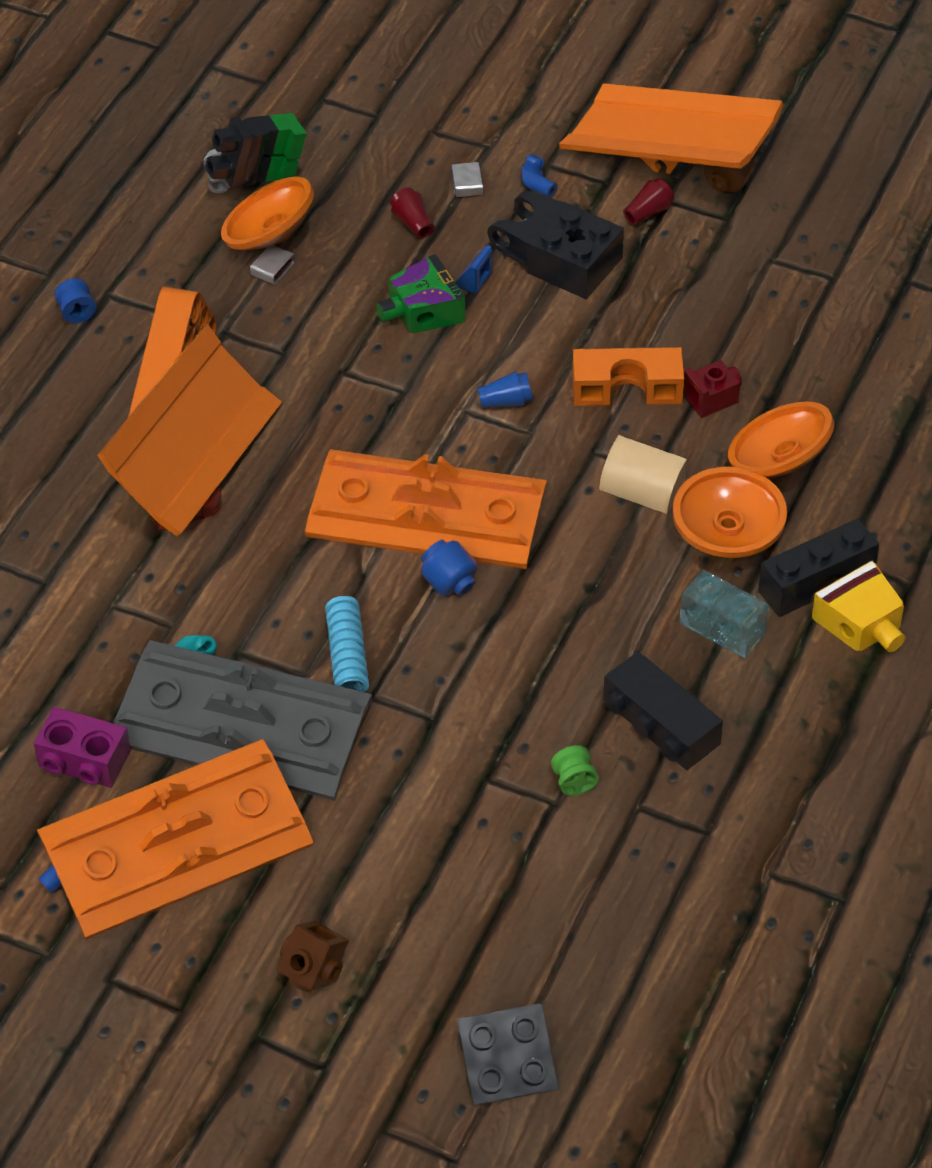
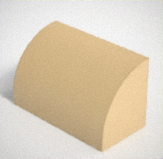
[599,435,687,514]

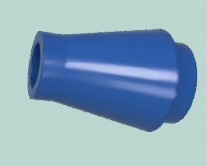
[478,371,533,409]

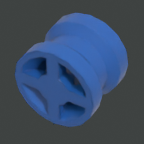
[54,278,96,323]

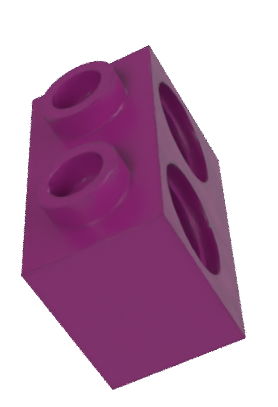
[34,706,131,788]

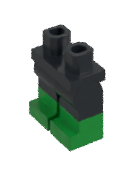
[205,113,307,188]

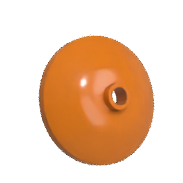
[221,176,314,251]
[728,401,835,478]
[673,467,787,558]

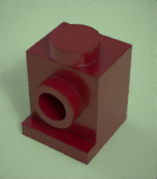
[683,360,742,418]

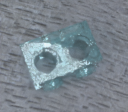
[680,570,769,658]

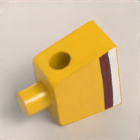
[812,561,906,653]

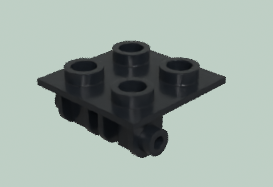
[457,1003,559,1106]

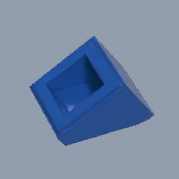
[455,245,492,294]

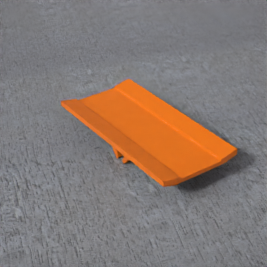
[558,83,783,174]
[97,323,282,536]
[305,449,547,569]
[37,739,314,940]

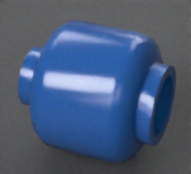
[421,539,477,597]

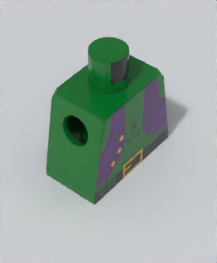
[376,254,465,333]

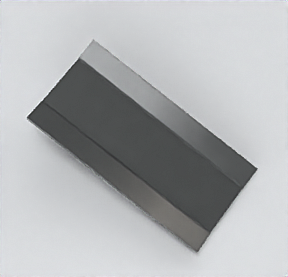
[114,640,372,801]

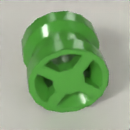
[551,745,599,796]

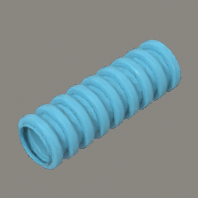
[325,596,369,692]

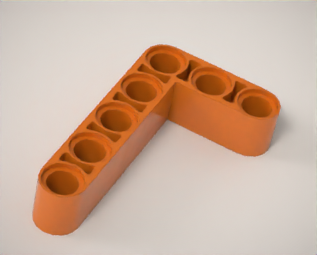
[128,286,216,417]

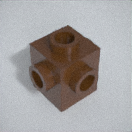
[277,920,349,991]

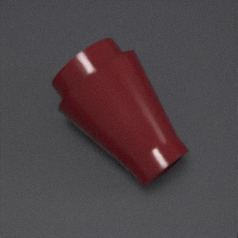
[623,178,674,226]
[390,187,435,239]

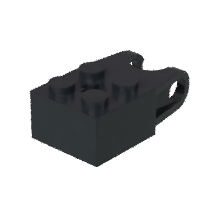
[487,191,624,300]

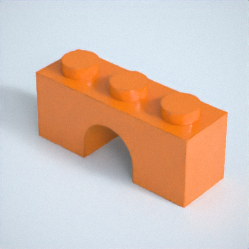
[572,347,684,406]

